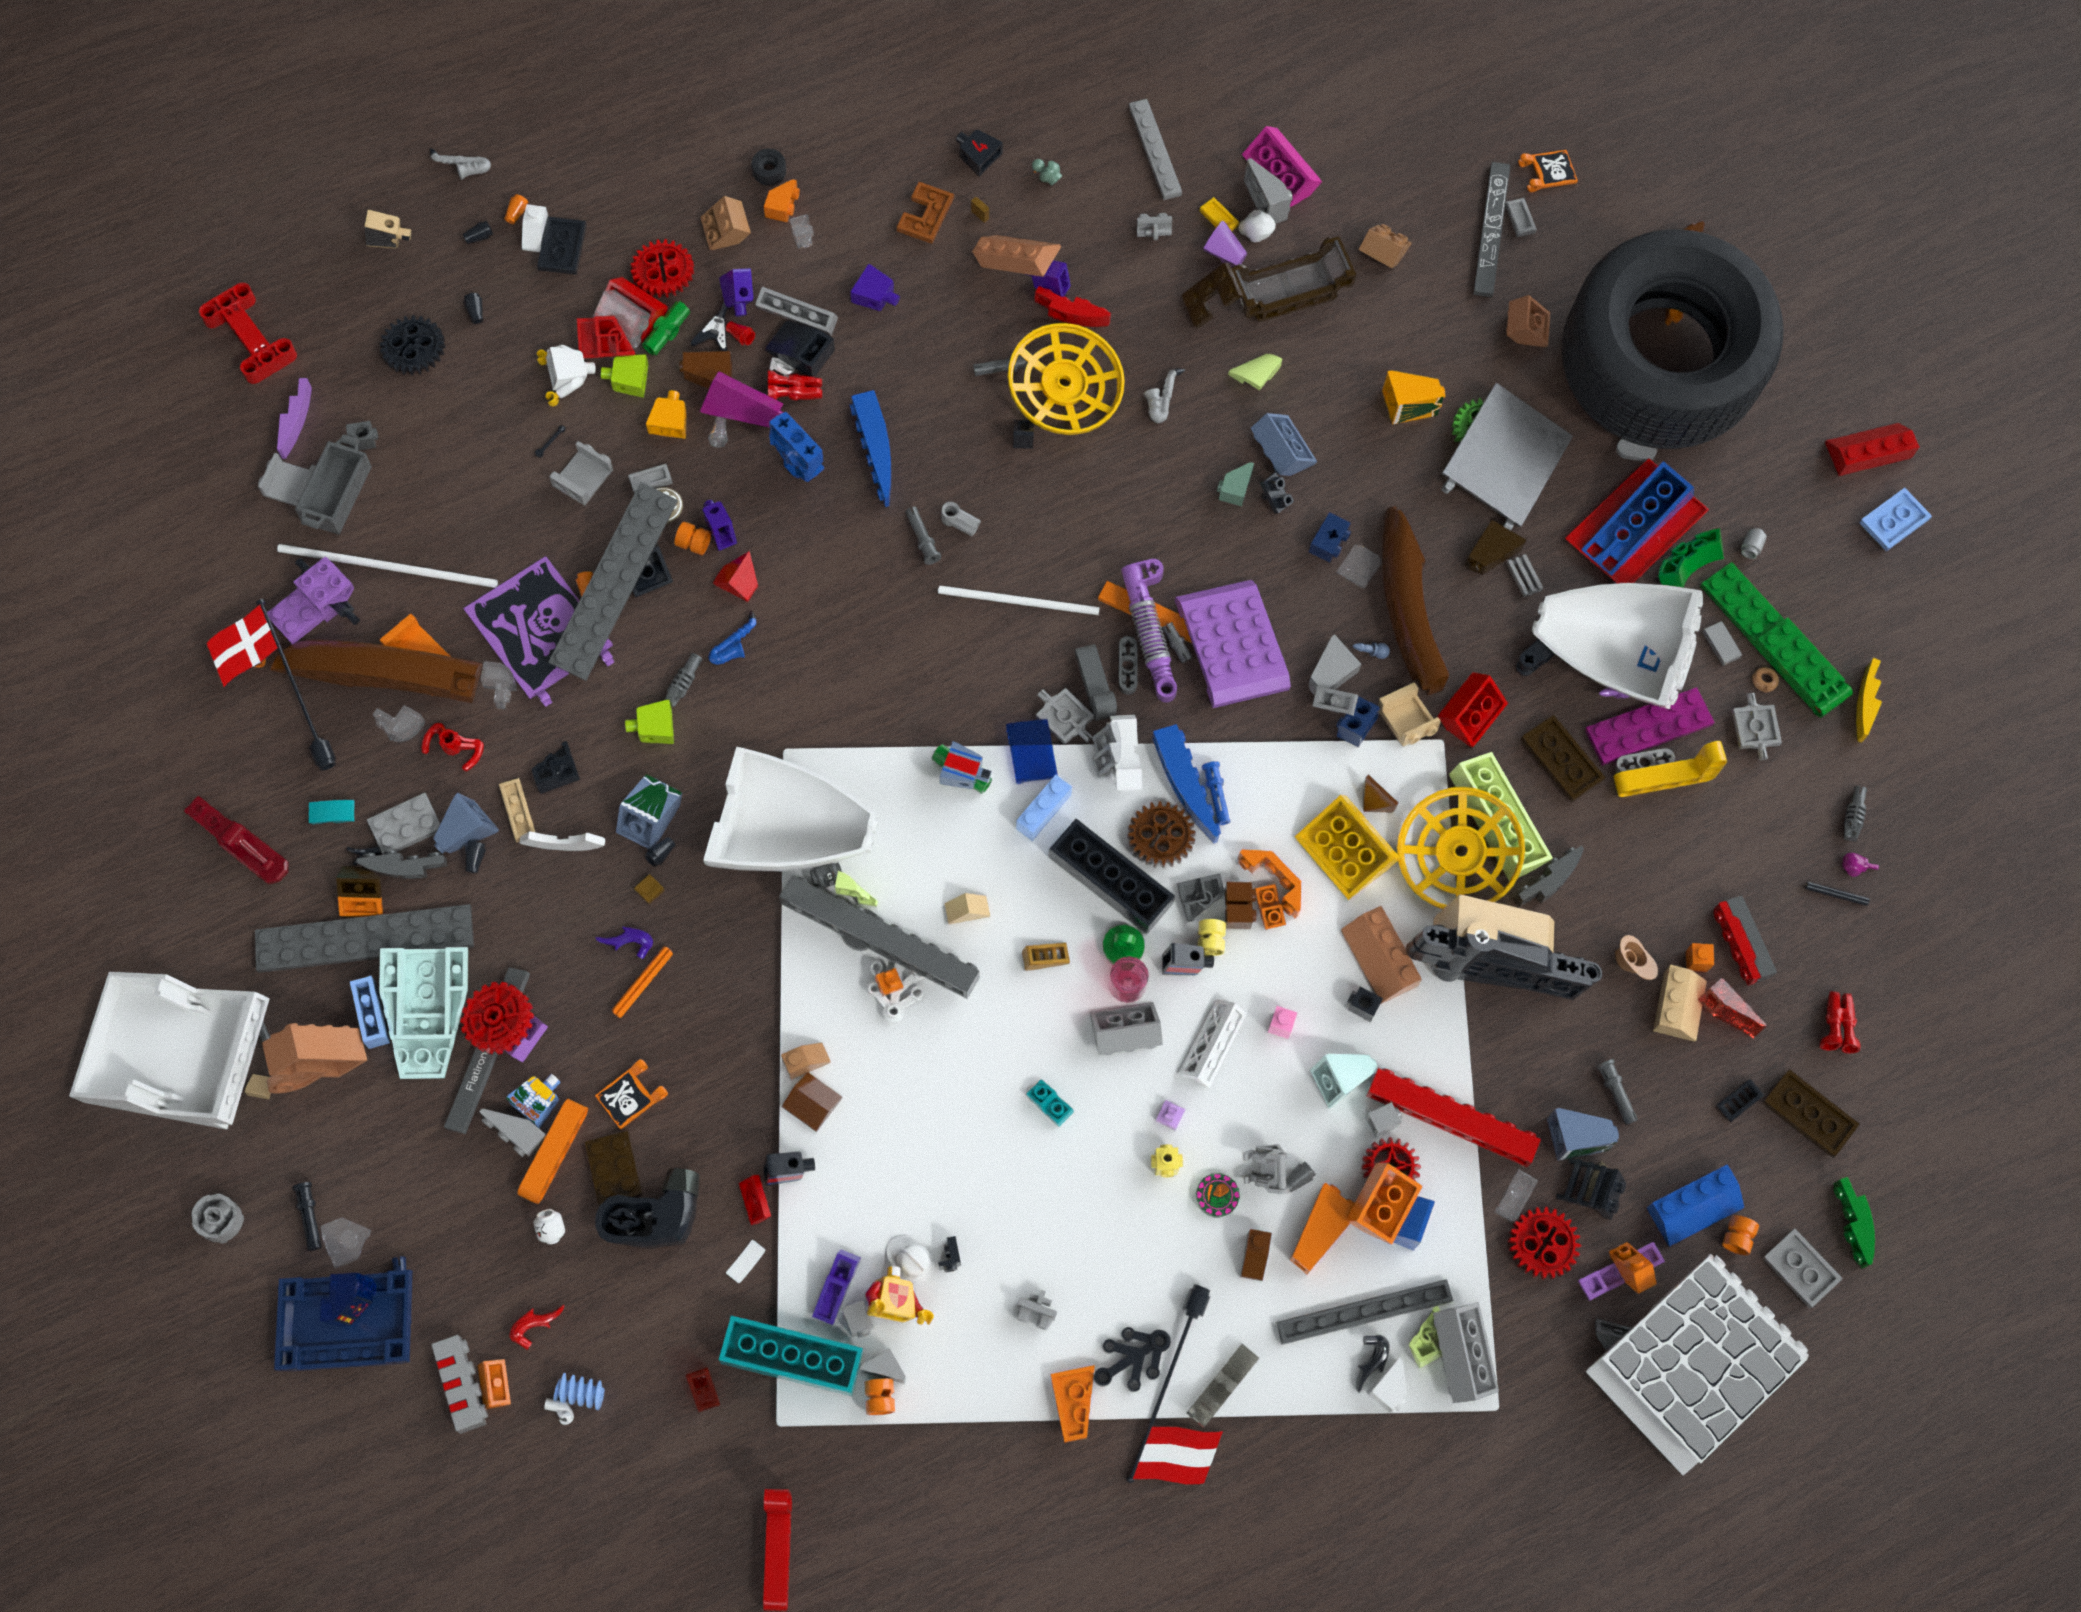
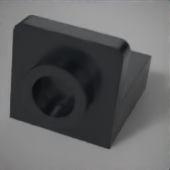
[938,1236,961,1273]

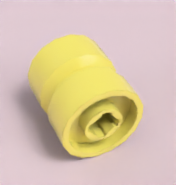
[1197,919,1226,956]

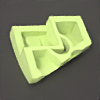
[1228,354,1282,390]
[835,871,878,907]
[1409,1306,1442,1368]

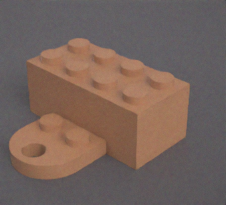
[262,1023,367,1094]

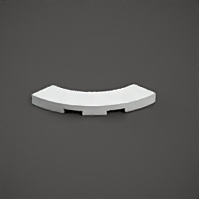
[520,831,605,851]

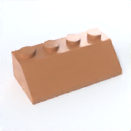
[972,235,1061,277]
[1341,906,1422,1004]

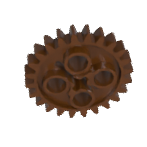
[1127,801,1196,868]

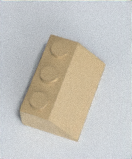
[1653,965,1707,1042]

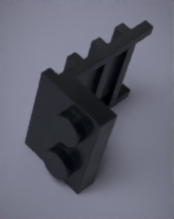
[1556,1158,1626,1220]

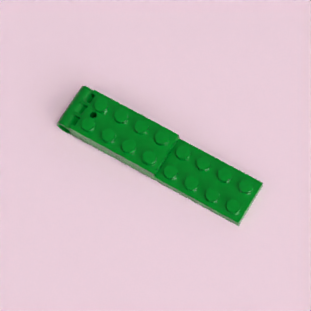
[1700,562,1853,718]

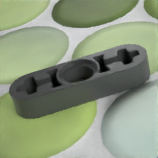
[1118,636,1137,695]

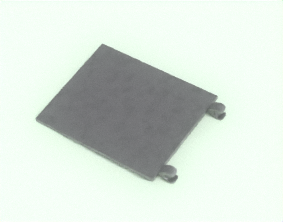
[1441,383,1573,530]

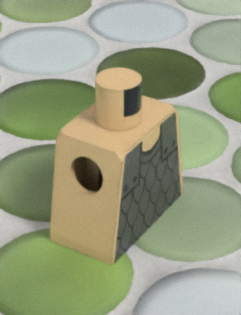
[365,210,411,248]

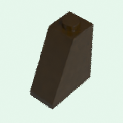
[1465,520,1527,575]

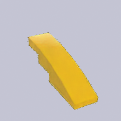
[1856,658,1882,743]

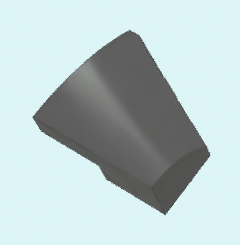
[1176,873,1225,922]

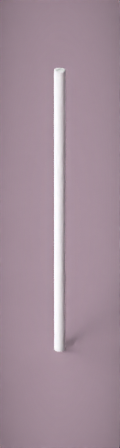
[277,544,498,588]

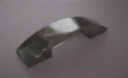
[1186,1344,1259,1428]

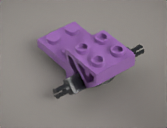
[267,556,360,644]

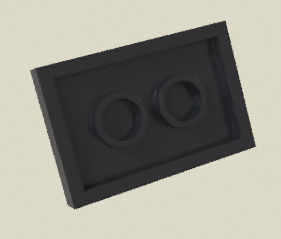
[537,217,587,275]

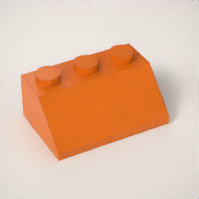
[1346,1163,1423,1245]

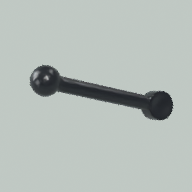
[535,425,566,458]

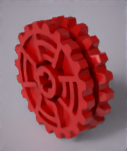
[460,982,534,1055]

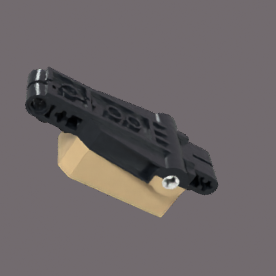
[1406,894,1602,1000]

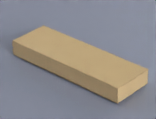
[499,778,536,843]

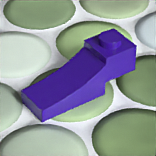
[812,1249,861,1325]

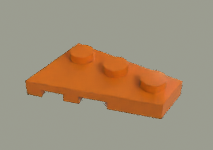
[1050,1365,1095,1443]

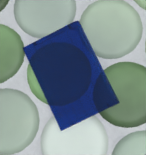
[1006,719,1058,784]

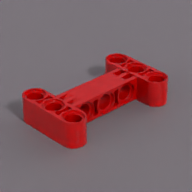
[199,283,297,384]

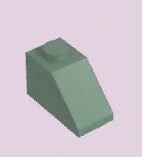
[1217,462,1254,506]

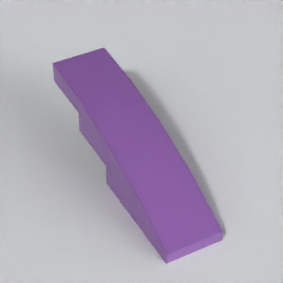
[277,378,312,459]

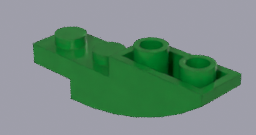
[1833,1177,1875,1269]

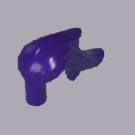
[595,926,653,959]

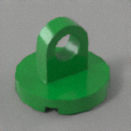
[1102,925,1145,967]

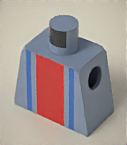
[940,741,992,789]

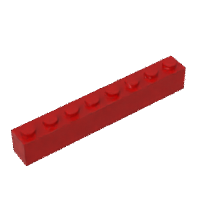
[1366,1068,1541,1167]

